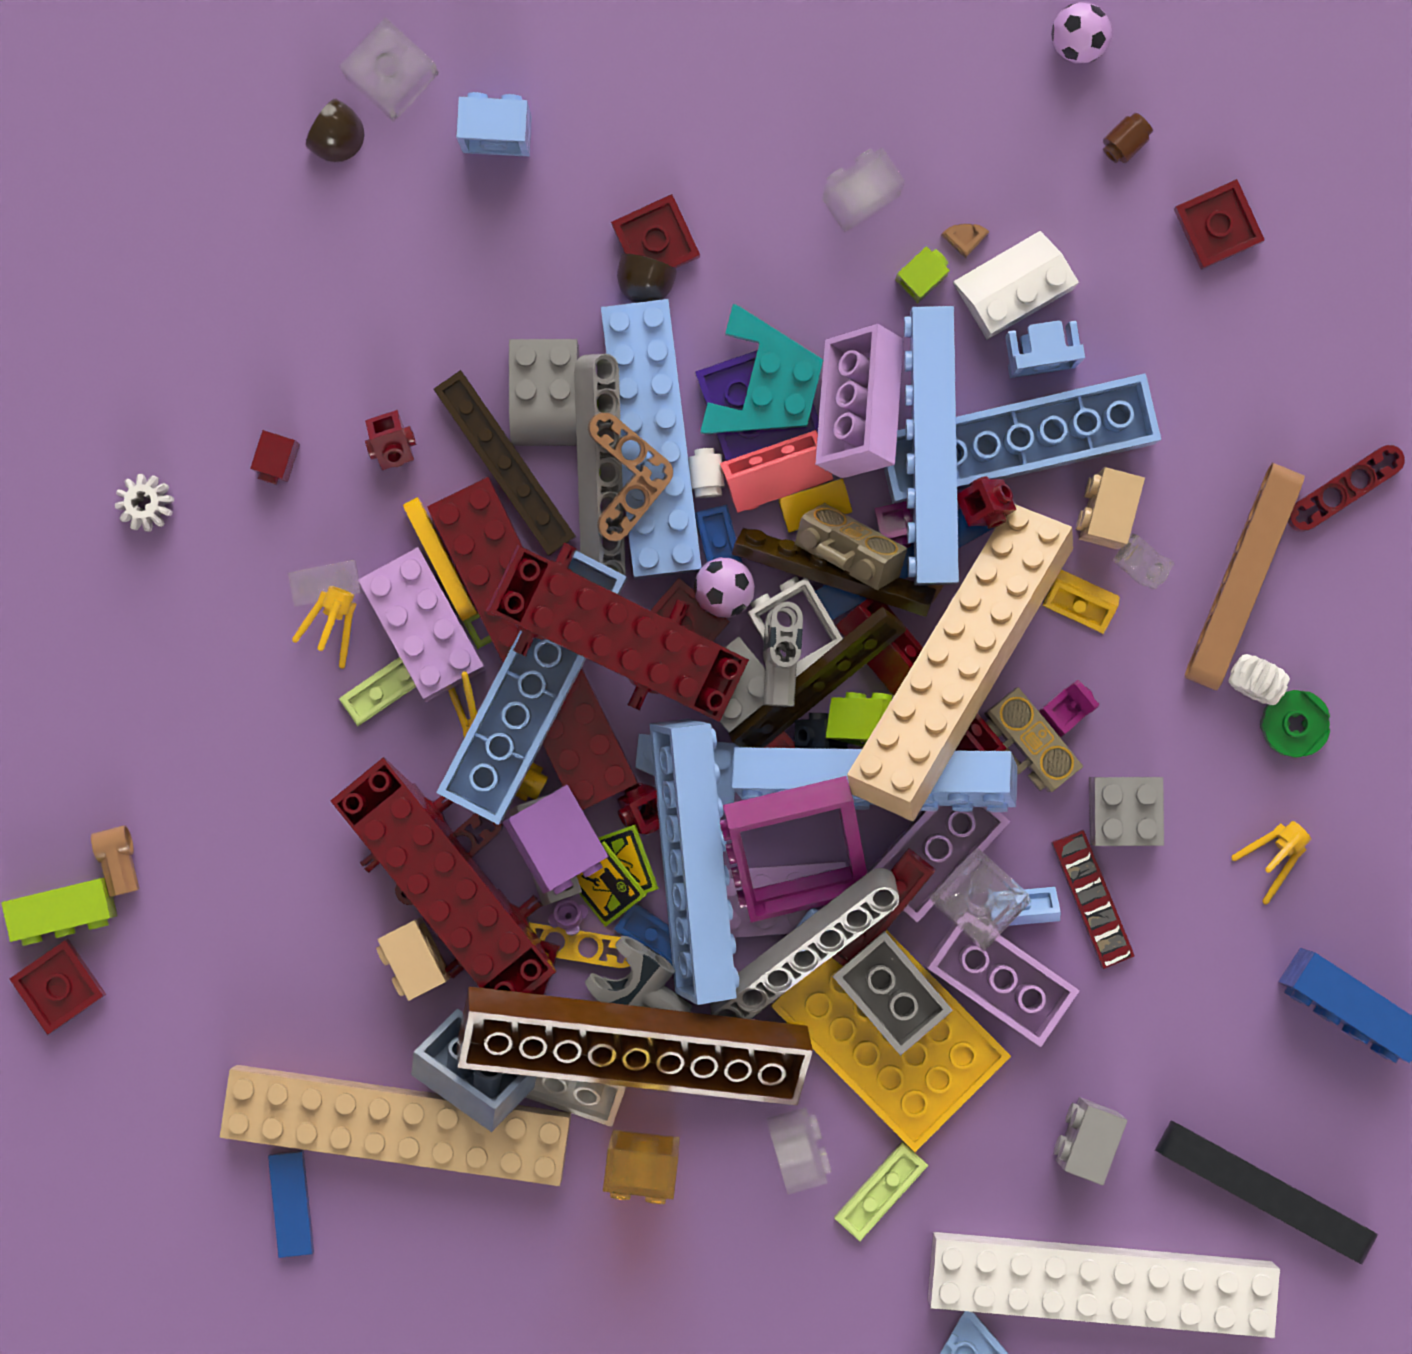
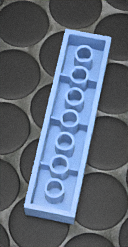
[601,299,702,580]
[884,373,1161,504]
[436,551,627,825]
[649,719,739,1005]
[732,747,1018,812]

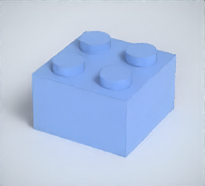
[456,92,532,157]

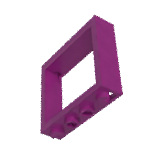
[720,776,867,923]

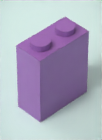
[502,785,609,895]

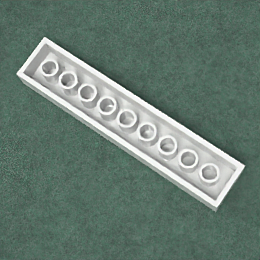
[928,1232,1280,1338]

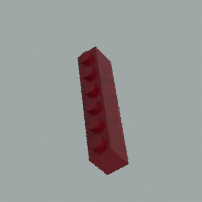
[835,598,1007,751]

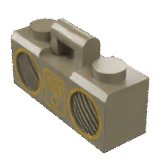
[795,503,908,590]
[984,687,1083,792]

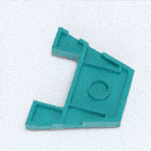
[700,304,824,435]

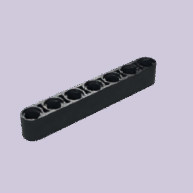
[1155,1120,1378,1265]

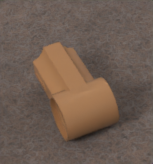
[91,825,140,897]

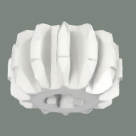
[115,474,174,532]
[1228,654,1290,705]

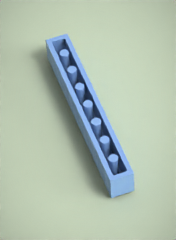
[904,306,959,585]

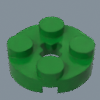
[1260,690,1330,758]

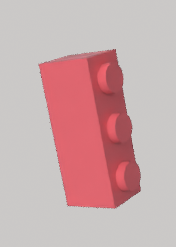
[720,430,834,513]

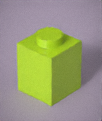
[895,246,950,304]

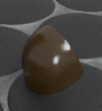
[305,98,365,162]
[617,254,677,303]

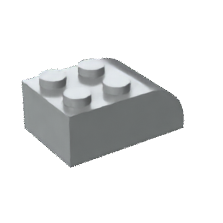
[509,339,579,446]
[833,931,953,1056]

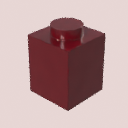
[250,430,300,485]

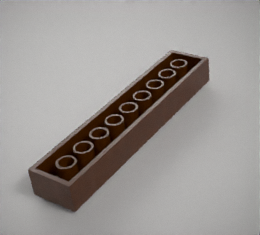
[457,986,813,1105]

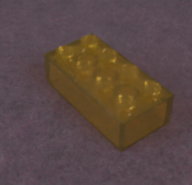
[603,1129,680,1204]

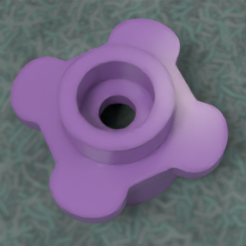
[548,898,588,936]

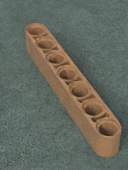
[1184,462,1305,691]

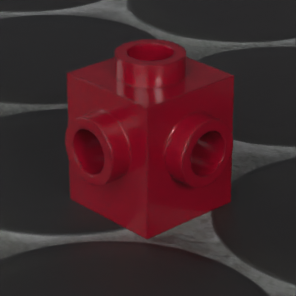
[365,410,417,471]
[957,476,1017,529]
[617,783,660,834]

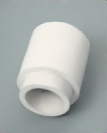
[688,448,725,498]

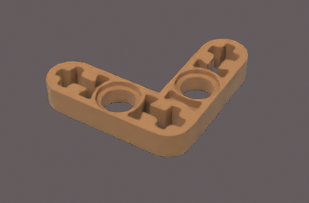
[588,413,673,541]

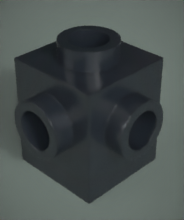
[794,713,848,749]

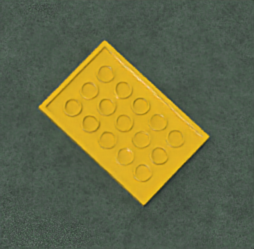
[771,930,1011,1152]

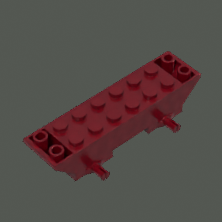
[487,543,749,722]
[330,757,556,993]

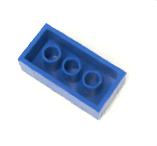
[1278,948,1412,1064]

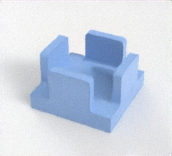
[1005,320,1085,378]

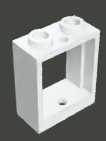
[747,576,843,677]

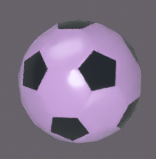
[1051,2,1112,63]
[694,557,755,618]

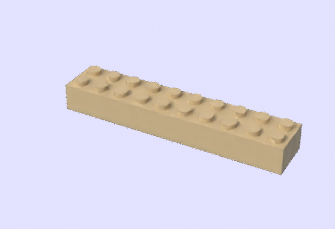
[847,504,1073,822]
[220,1065,572,1186]

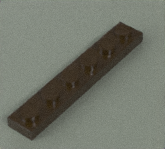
[433,370,576,556]
[732,527,936,617]
[728,606,906,748]

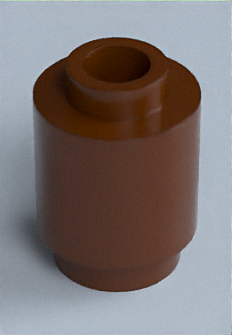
[1103,113,1153,163]

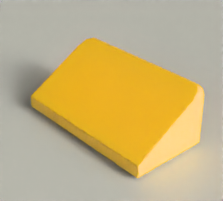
[778,478,853,533]
[1042,570,1120,634]

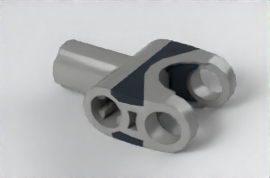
[763,602,803,707]
[585,936,692,1012]

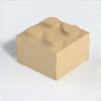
[1075,467,1145,550]
[376,916,451,1001]

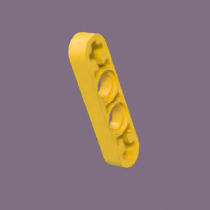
[403,497,478,621]
[529,922,630,968]

